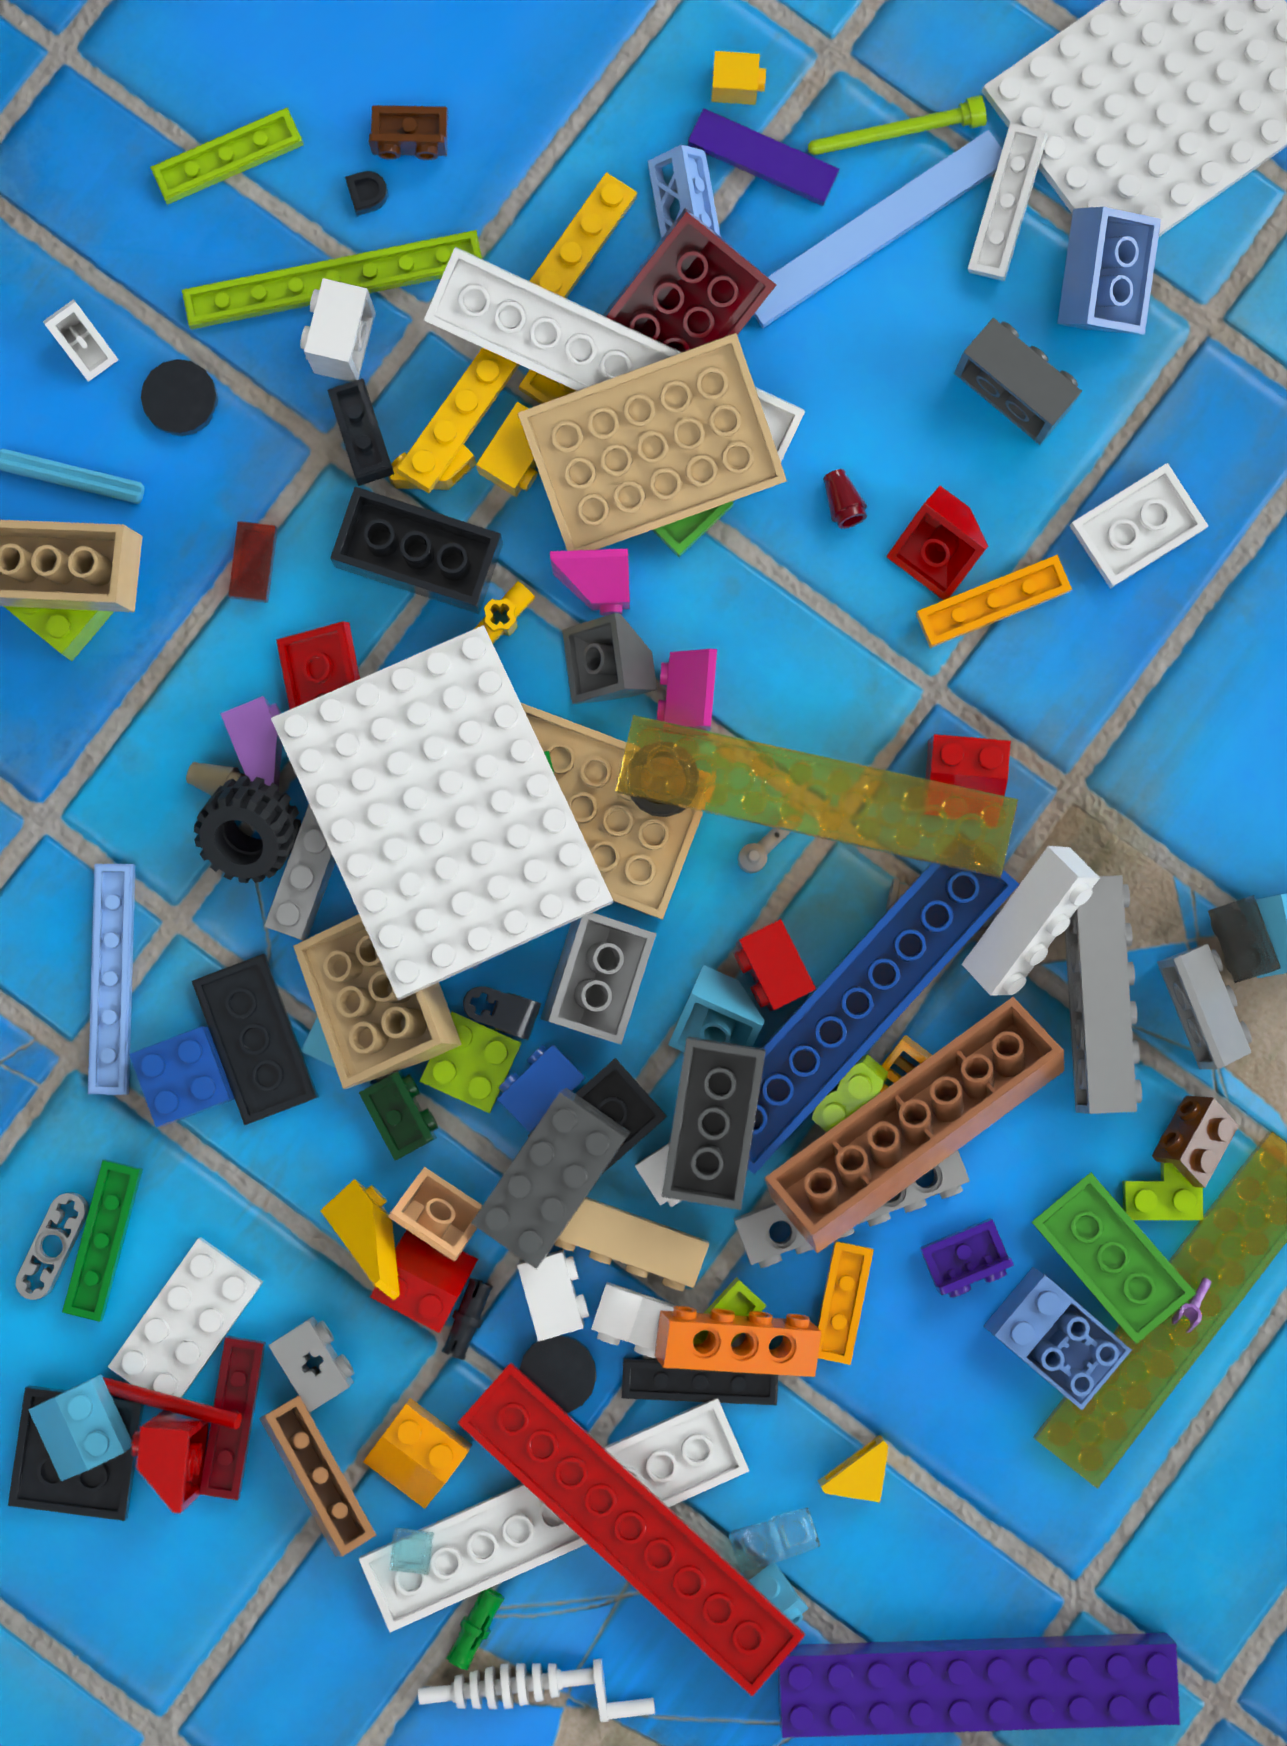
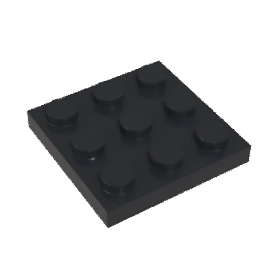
[8,1385,144,1521]

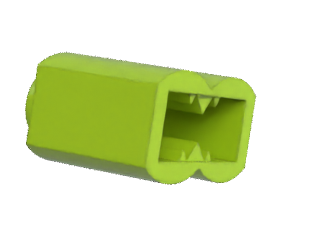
[812,1054,888,1132]

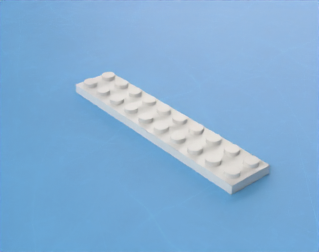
[424,247,805,462]
[359,1398,749,1632]

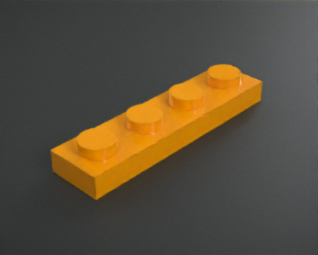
[916,555,1072,648]

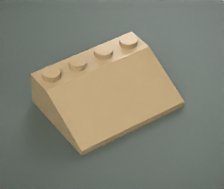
[293,914,462,1089]

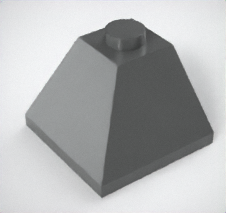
[562,613,657,704]

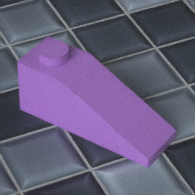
[220,696,282,792]

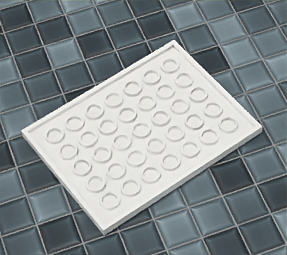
[982,0,1287,237]
[271,625,613,1000]

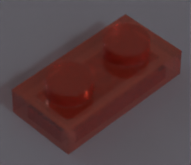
[228,521,278,603]

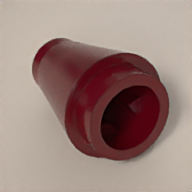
[823,469,867,529]

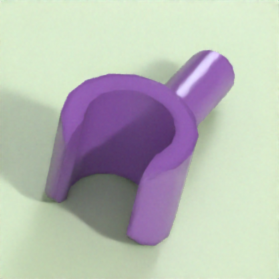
[1172,1278,1212,1333]

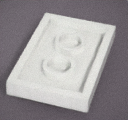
[1069,463,1208,589]

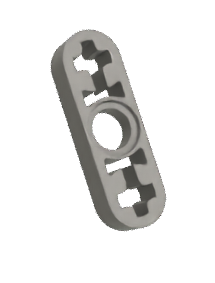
[16,1192,89,1300]

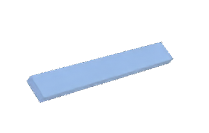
[753,130,1002,329]

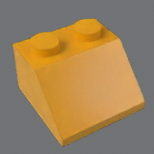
[363,1398,472,1509]

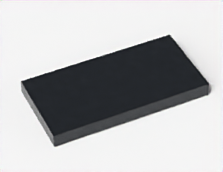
[192,954,319,1125]

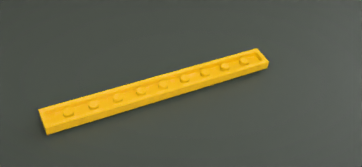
[397,172,638,494]

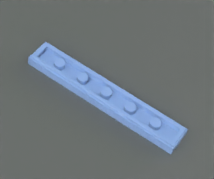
[88,864,136,1095]

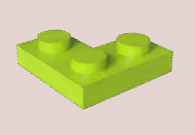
[1122,1163,1203,1220]

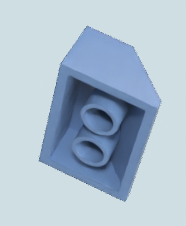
[1058,207,1161,334]

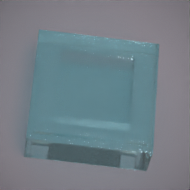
[389,1528,434,1575]

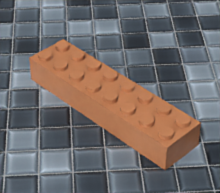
[765,997,1065,1253]

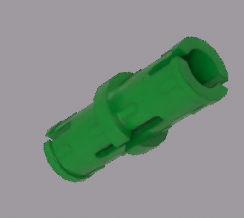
[446,1588,505,1670]

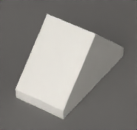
[43,299,119,382]

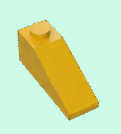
[320,1179,400,1300]

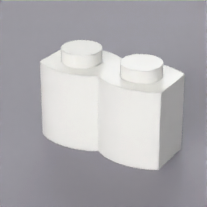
[591,1282,677,1358]

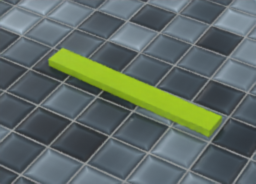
[182,230,482,330]

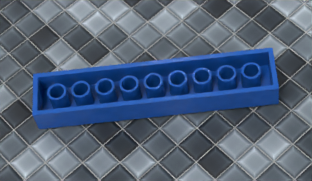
[747,832,1020,1174]

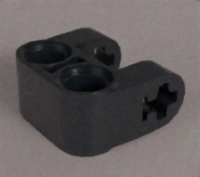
[463,986,541,1041]

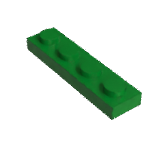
[62,1160,143,1322]

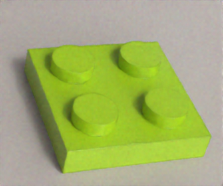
[419,1011,522,1113]

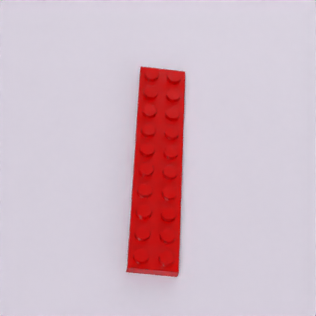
[457,1362,805,1696]

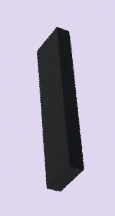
[622,1357,778,1405]

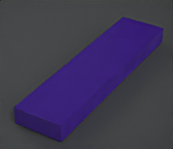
[688,108,840,206]

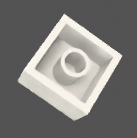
[300,278,376,382]

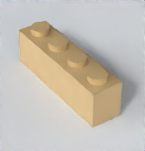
[554,1197,709,1291]

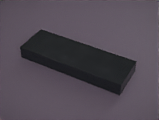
[327,378,394,486]

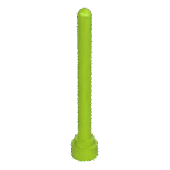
[807,95,987,155]

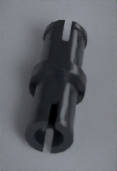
[442,1277,493,1360]

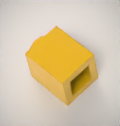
[711,51,766,105]

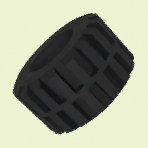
[193,776,301,883]

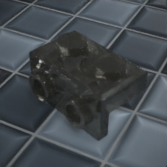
[1208,895,1281,983]

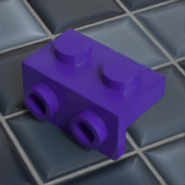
[919,1218,1014,1298]

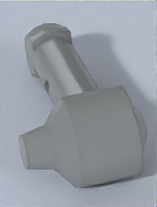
[737,810,802,874]

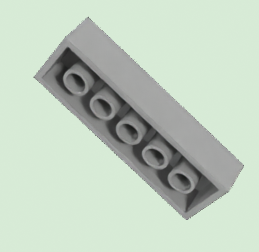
[1065,875,1142,1114]

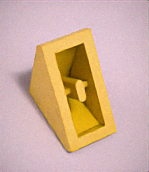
[818,1435,889,1502]

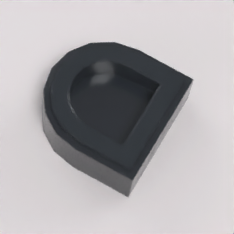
[345,171,388,216]

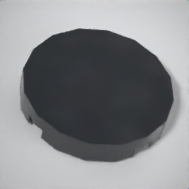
[141,359,218,436]
[519,1334,597,1413]

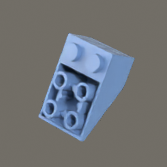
[984,1267,1132,1410]

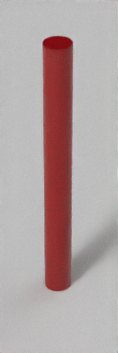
[103,1377,242,1430]

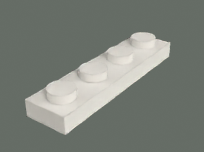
[968,123,1047,281]

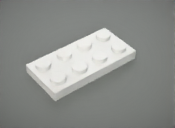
[108,1237,264,1398]

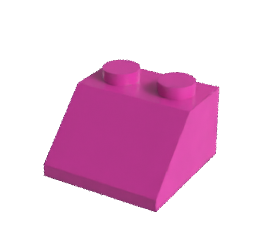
[657,649,717,737]

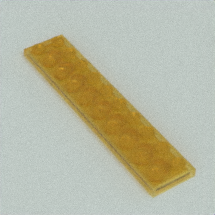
[615,715,1018,878]
[1033,1131,1287,1489]

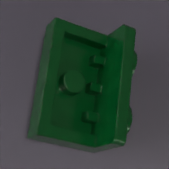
[359,1070,439,1161]

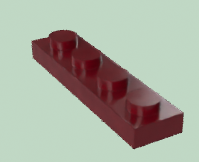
[199,1336,266,1500]

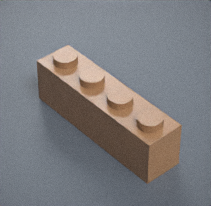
[259,1396,376,1557]

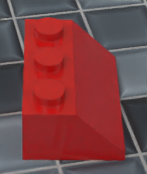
[132,1410,209,1513]

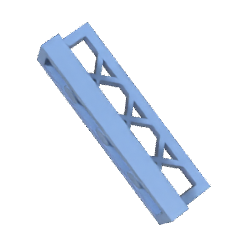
[648,144,720,239]

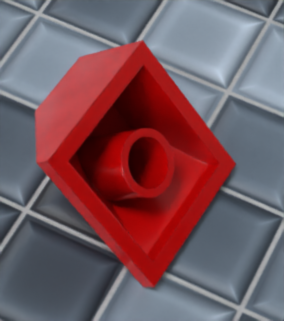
[886,485,988,600]

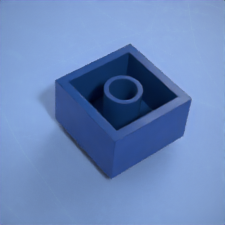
[129,1026,235,1127]

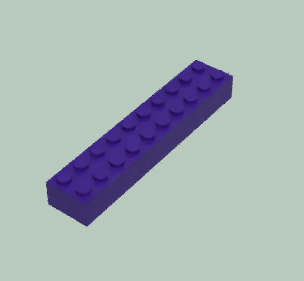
[777,1633,1180,1738]

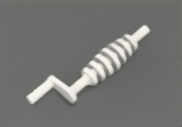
[418,1658,655,1722]

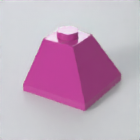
[550,549,630,616]

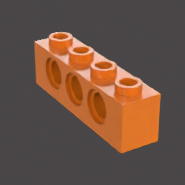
[655,1306,821,1377]

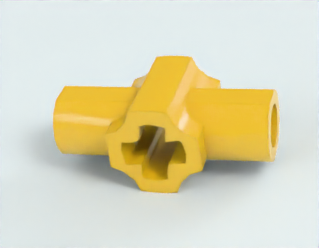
[474,581,535,644]

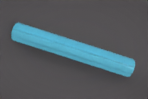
[0,449,145,504]

